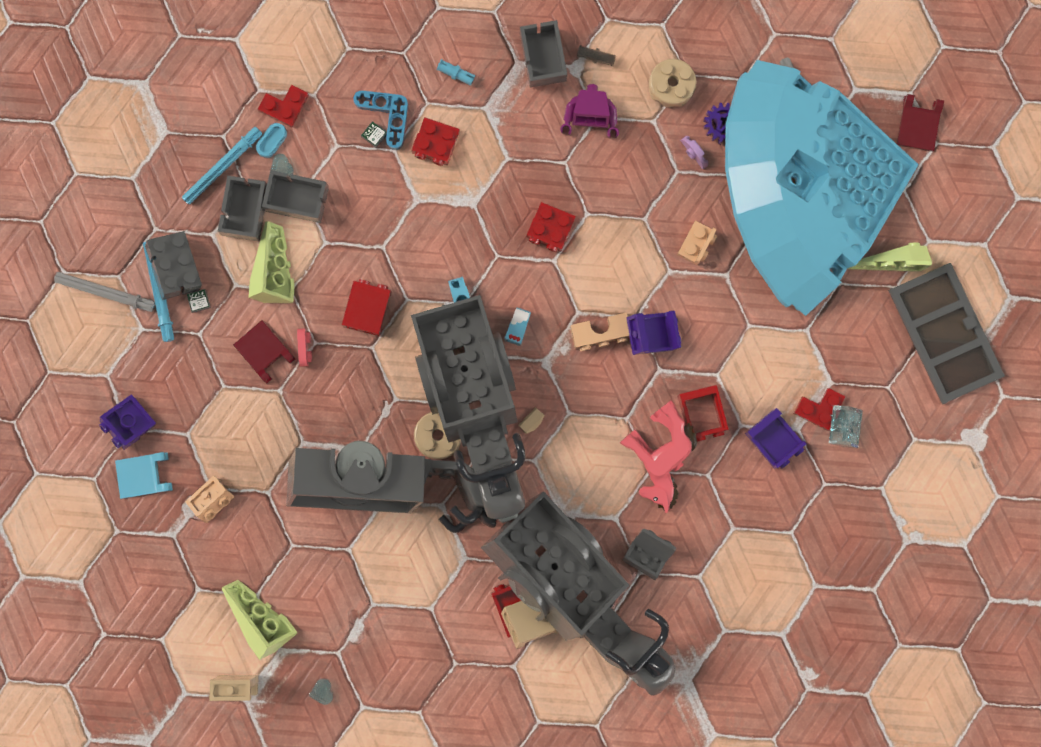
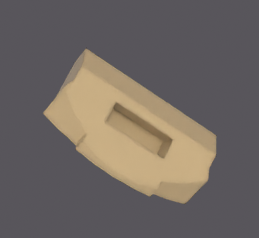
[519,407,545,434]

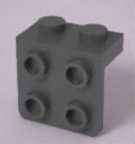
[622,529,676,580]

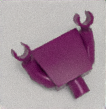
[560,84,619,138]

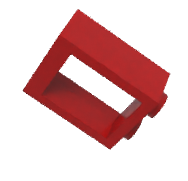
[677,385,729,442]

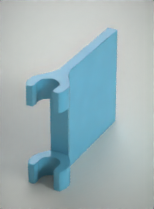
[115,452,173,499]

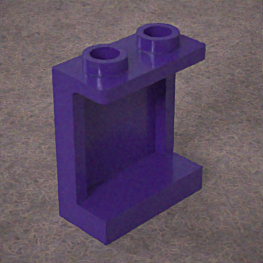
[626,310,681,355]
[745,408,807,469]

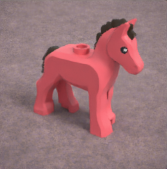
[620,400,697,513]

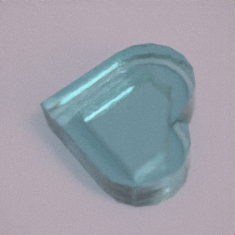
[270,154,294,177]
[309,678,333,705]

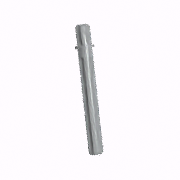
[54,272,155,312]

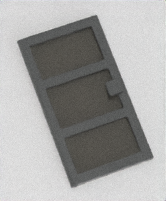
[888,263,1005,404]

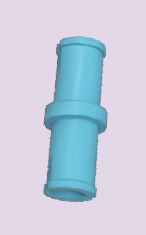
[436,59,476,86]

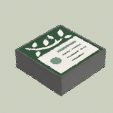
[361,121,387,148]
[186,289,211,313]

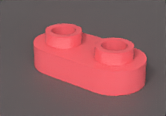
[297,328,312,367]

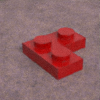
[258,85,309,127]
[793,388,846,431]

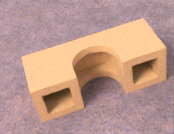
[570,313,630,352]

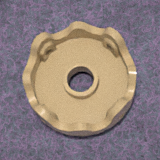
[649,59,696,107]
[414,412,461,460]

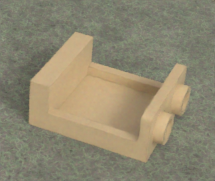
[501,601,558,649]
[209,675,258,701]

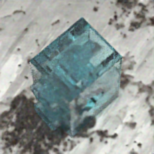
[829,405,863,448]

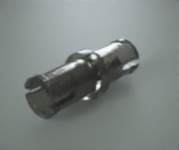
[577,45,616,67]

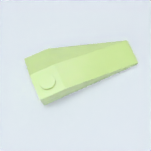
[248,221,295,303]
[847,242,932,272]
[222,580,297,660]

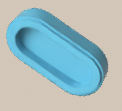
[256,123,287,158]

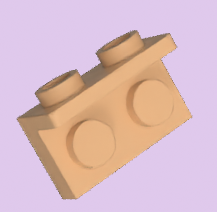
[677,221,717,265]
[185,476,234,523]

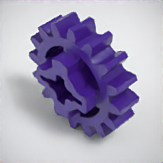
[703,103,730,144]

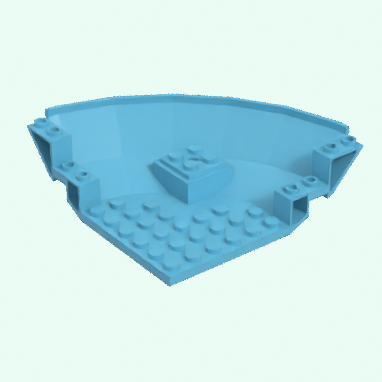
[725,60,919,316]

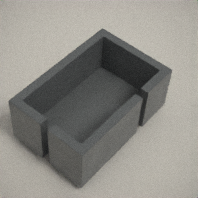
[520,20,567,88]
[262,170,329,223]
[218,175,267,241]
[145,231,202,300]

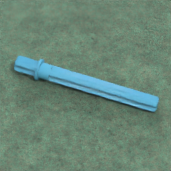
[182,127,262,204]
[143,242,174,342]

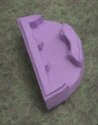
[680,136,708,169]

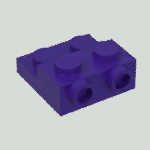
[99,394,156,450]

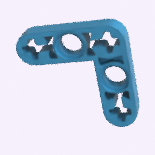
[353,91,408,150]

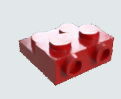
[412,117,460,166]
[526,202,576,252]

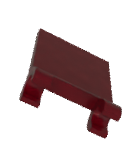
[897,94,944,151]
[233,320,296,384]

